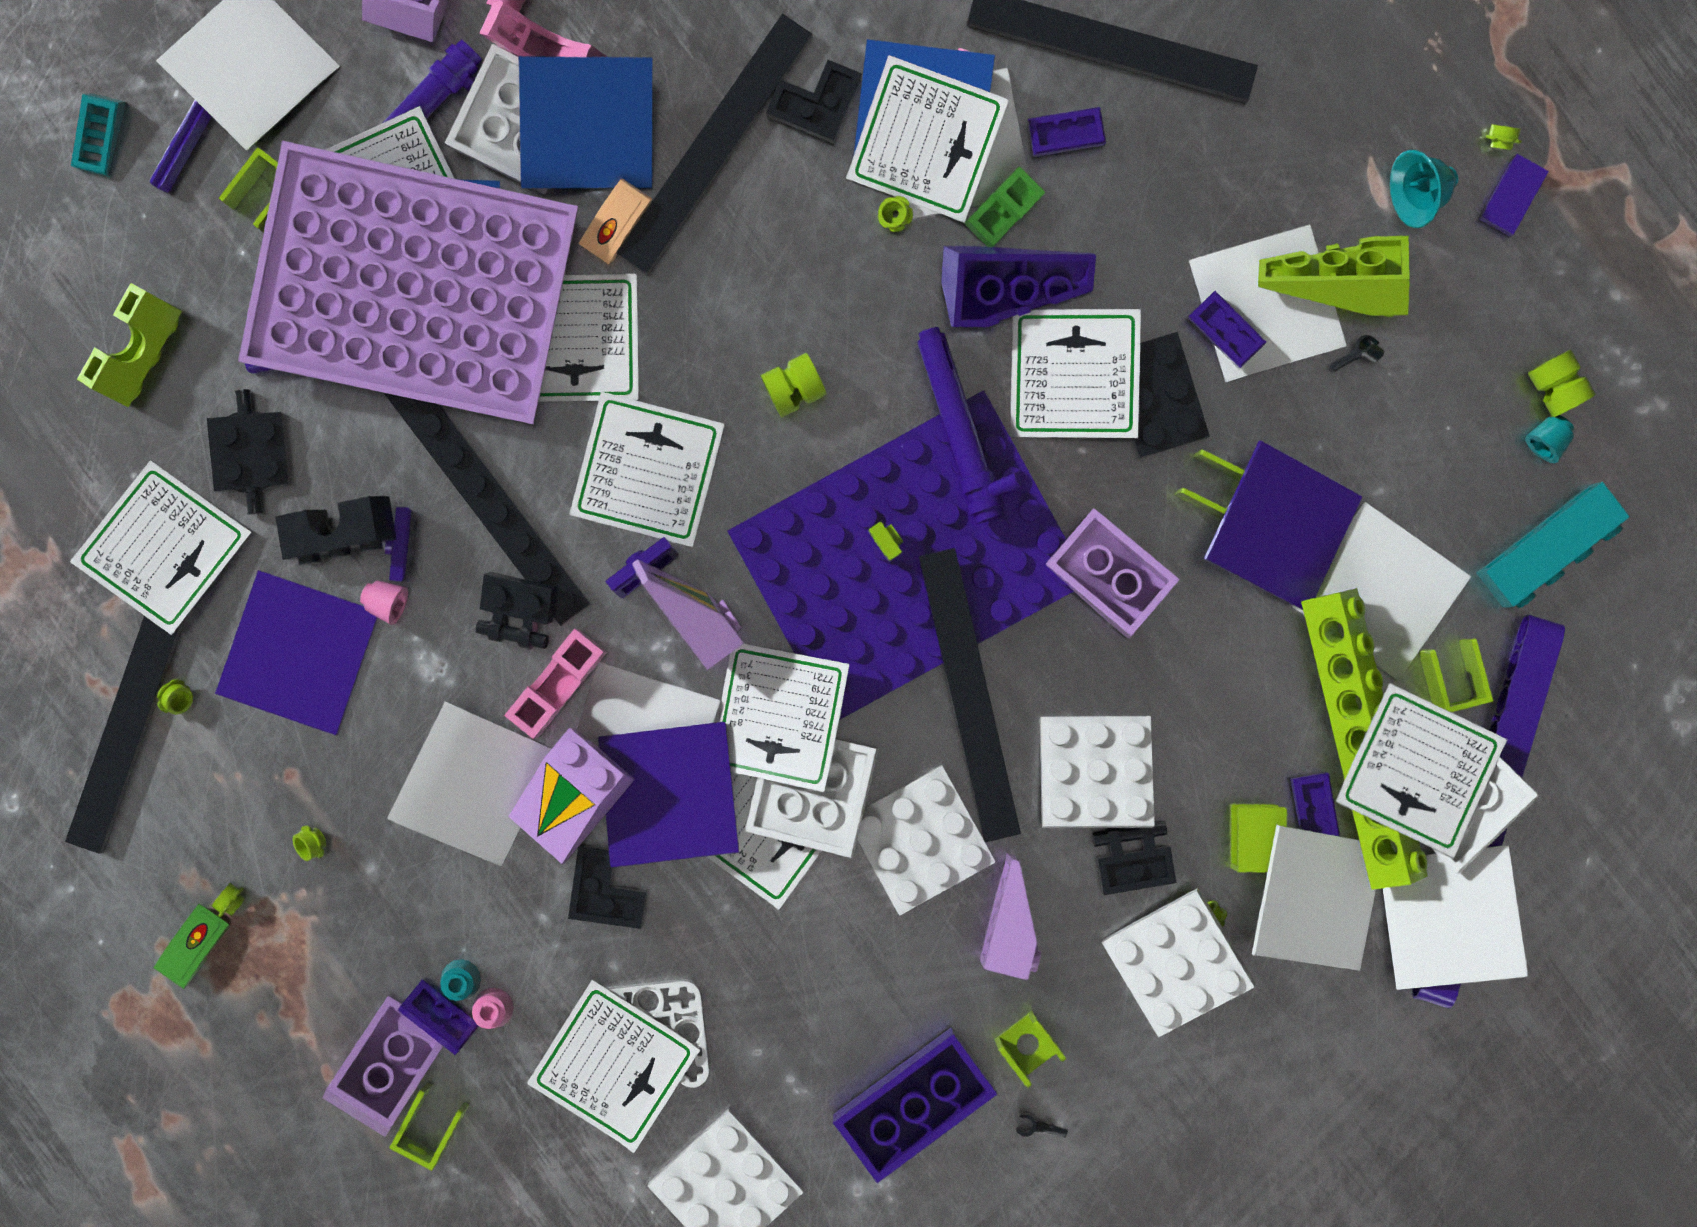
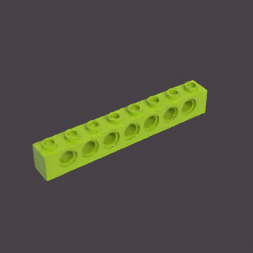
[1301,588,1428,890]

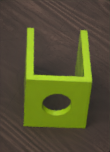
[219,147,278,233]
[1175,450,1245,519]
[1419,638,1493,713]
[1231,804,1287,873]
[994,1011,1067,1088]
[389,1082,470,1171]

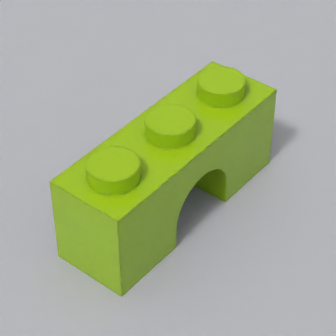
[77,283,182,408]

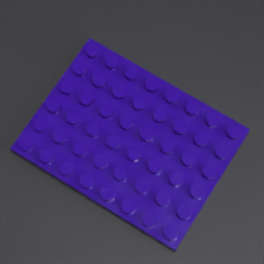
[727,390,1074,720]

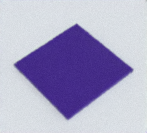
[1204,440,1363,610]
[215,570,378,735]
[598,722,739,868]

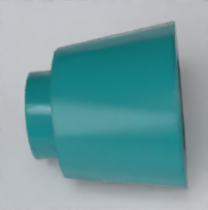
[1525,415,1574,463]
[440,959,481,1001]

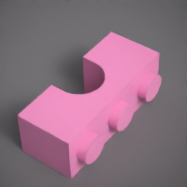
[504,628,607,739]

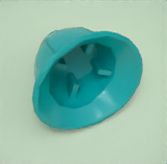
[1390,150,1458,228]

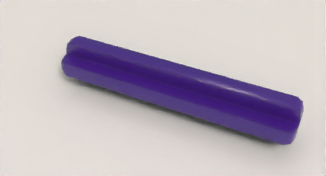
[150,100,212,192]

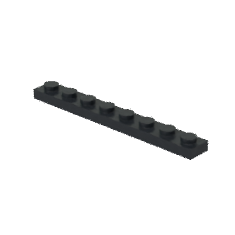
[384,393,591,626]

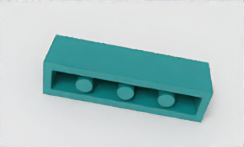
[1476,482,1630,609]

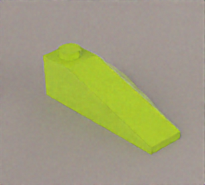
[1258,236,1410,317]

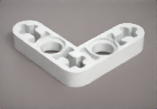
[606,979,710,1088]

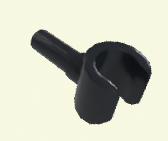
[1330,335,1384,372]
[1016,1112,1068,1138]

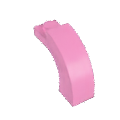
[479,0,608,57]

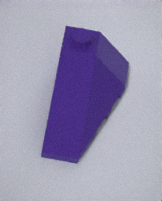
[941,246,1096,327]

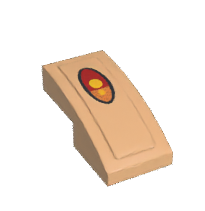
[579,178,653,264]

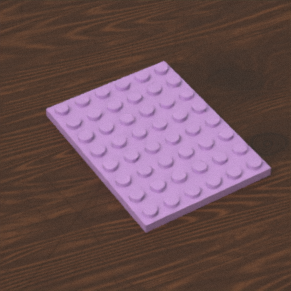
[238,141,578,425]

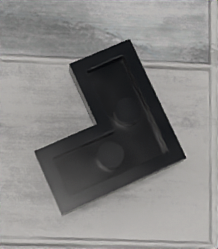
[766,60,862,144]
[568,845,647,929]

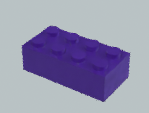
[833,1027,998,1183]

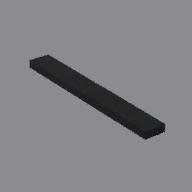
[966,0,1258,103]
[617,13,813,276]
[918,548,1021,843]
[65,616,186,854]

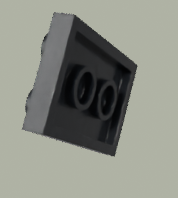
[1132,332,1210,459]

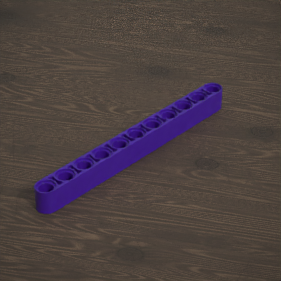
[1412,614,1565,1009]

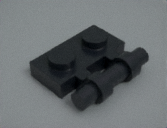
[476,572,557,649]
[1092,820,1177,895]

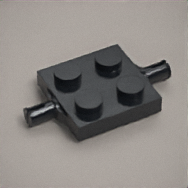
[207,389,290,515]

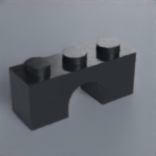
[275,496,397,566]

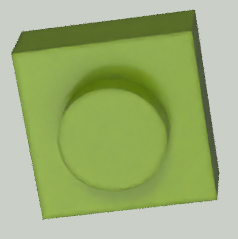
[868,521,903,562]

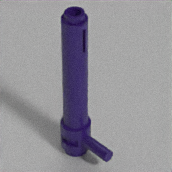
[381,39,483,124]
[917,327,1026,524]

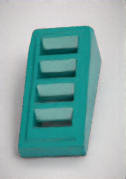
[71,93,126,175]

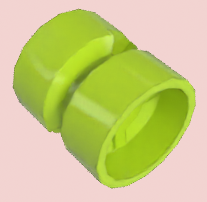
[1528,350,1596,417]
[760,353,827,418]

